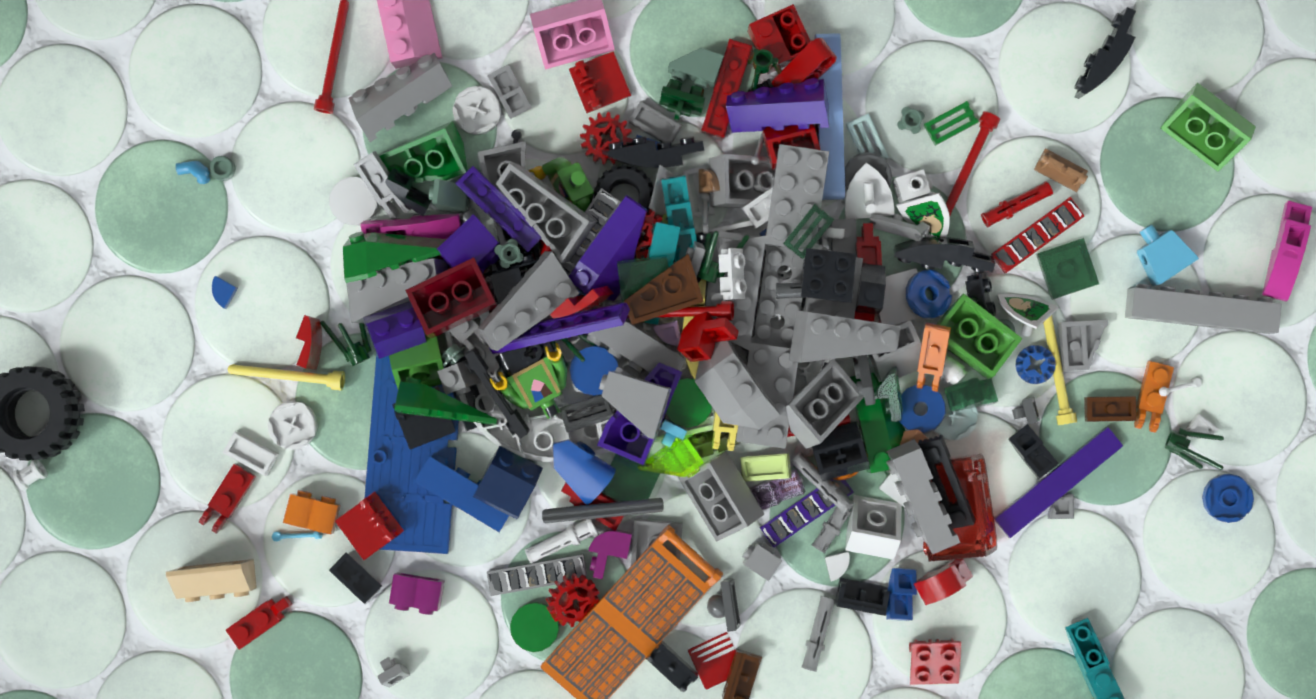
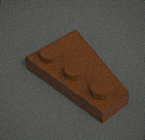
[624,253,704,325]

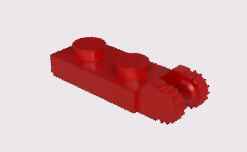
[199,463,256,534]

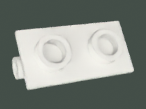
[718,248,747,300]

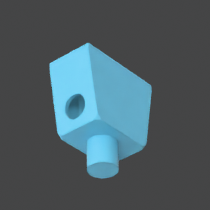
[1137,224,1199,286]

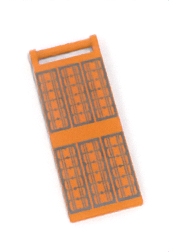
[541,525,723,699]

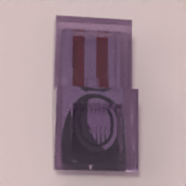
[749,469,806,510]

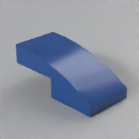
[886,568,917,621]

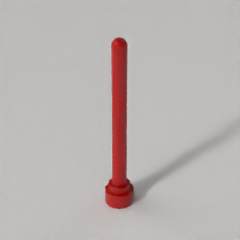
[314,0,349,114]
[945,111,1001,216]
[627,301,734,321]

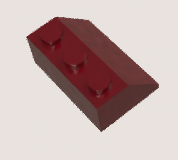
[405,258,498,338]

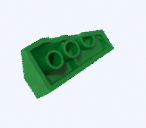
[379,121,468,183]
[343,232,447,283]
[850,372,906,473]
[394,378,497,425]

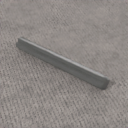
[542,498,664,523]

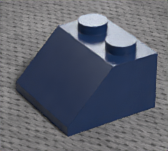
[473,445,543,519]

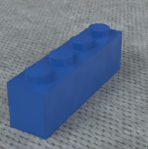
[414,454,509,532]

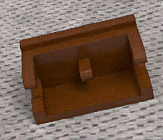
[722,648,762,699]

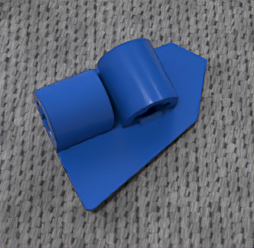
[553,439,616,505]

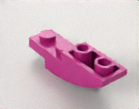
[1262,200,1312,302]
[360,214,461,239]

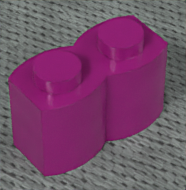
[389,572,445,615]

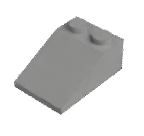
[709,154,775,208]

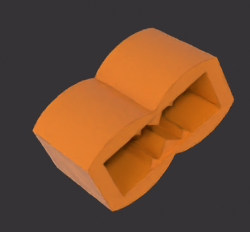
[283,490,341,534]

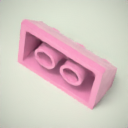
[377,0,442,69]
[530,0,615,69]

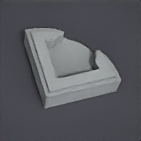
[1048,494,1074,519]

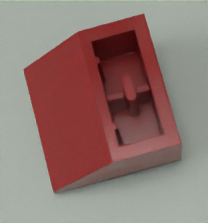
[747,4,811,75]
[762,124,820,170]

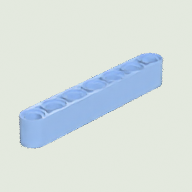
[814,33,845,200]

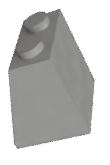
[599,371,672,439]

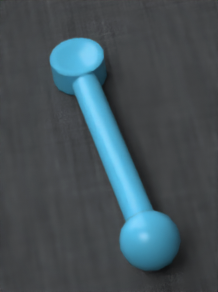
[272,531,323,542]

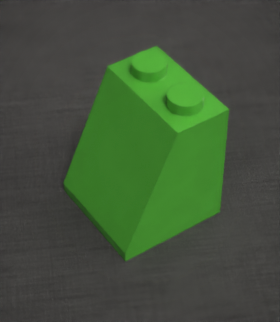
[389,329,444,389]

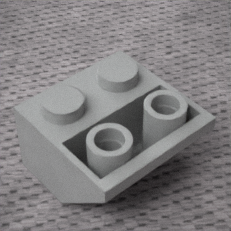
[868,320,922,386]

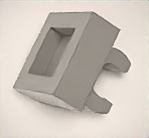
[377,657,410,688]

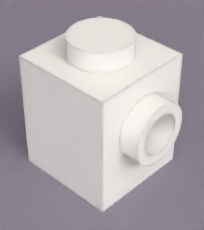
[892,169,932,204]

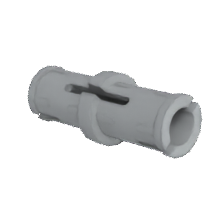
[811,507,851,554]

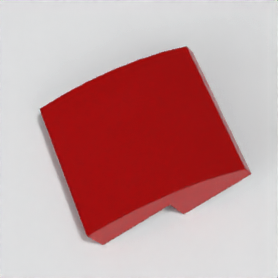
[550,286,614,318]
[296,315,322,370]

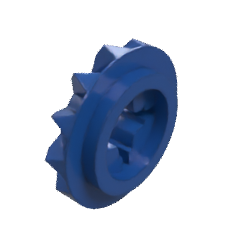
[1015,345,1056,384]

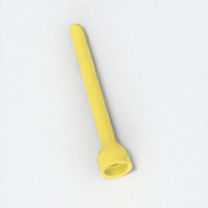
[1043,315,1077,425]
[228,364,345,391]

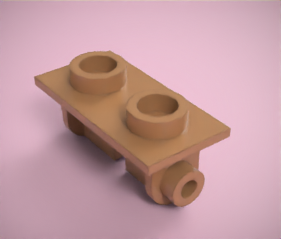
[1034,148,1088,192]

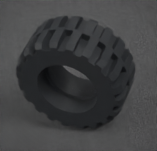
[0,366,85,461]

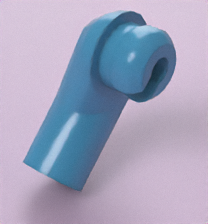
[176,161,210,184]

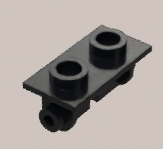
[965,273,996,316]

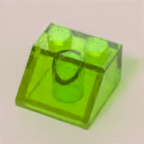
[637,438,704,478]

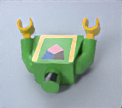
[528,157,594,212]
[490,343,567,419]

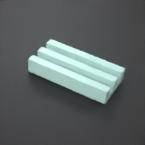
[846,113,888,160]

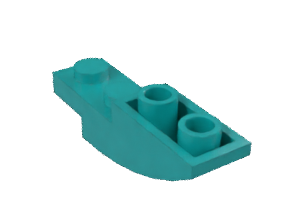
[1065,618,1125,699]

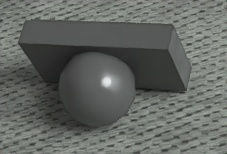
[707,578,741,632]

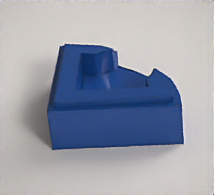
[212,276,238,309]

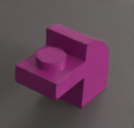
[588,529,632,579]

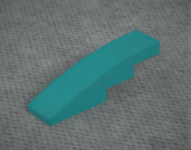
[661,175,697,262]
[640,222,681,325]

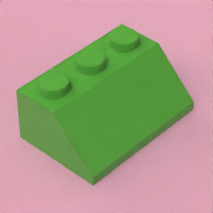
[1160,82,1256,172]
[936,293,1023,379]

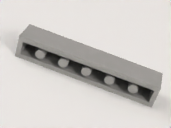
[1125,284,1282,334]

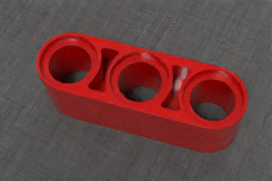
[772,38,837,87]

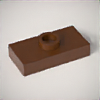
[1084,396,1137,422]

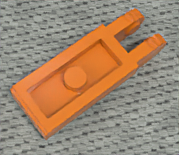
[917,323,951,392]
[1134,361,1174,433]

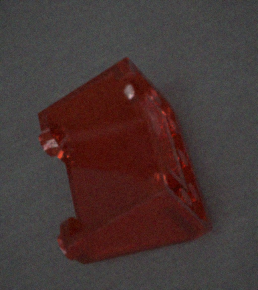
[923,453,997,562]

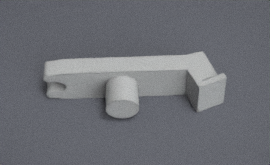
[870,214,930,241]

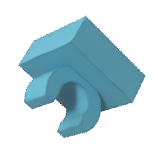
[660,418,687,447]

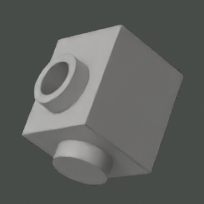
[437,362,481,396]
[742,542,782,581]

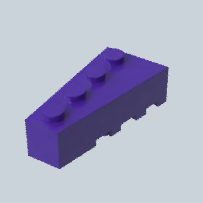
[726,78,829,133]

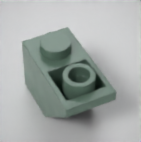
[668,48,724,89]
[429,179,469,213]

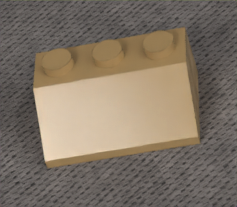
[166,559,257,602]

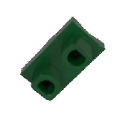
[659,79,705,121]

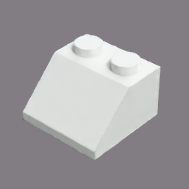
[845,495,902,559]

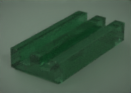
[783,204,835,259]

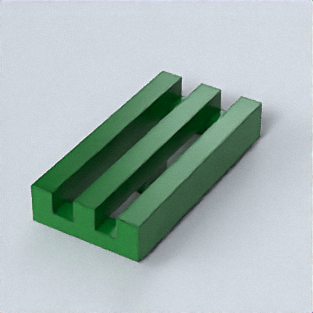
[924,101,979,146]

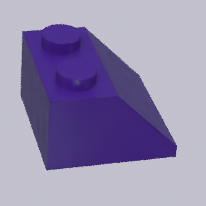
[437,214,500,273]
[363,301,426,359]

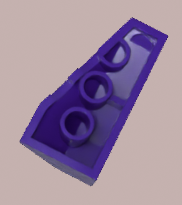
[568,195,647,301]
[597,362,682,465]

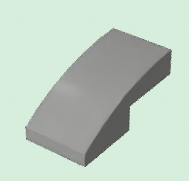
[487,64,532,119]

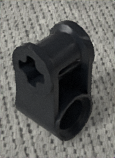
[495,344,544,378]

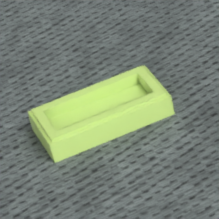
[740,453,792,482]

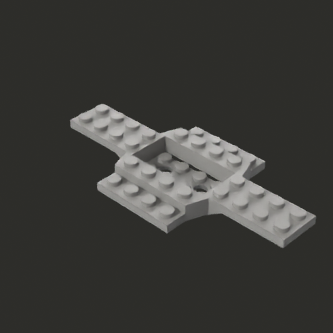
[705,144,863,449]

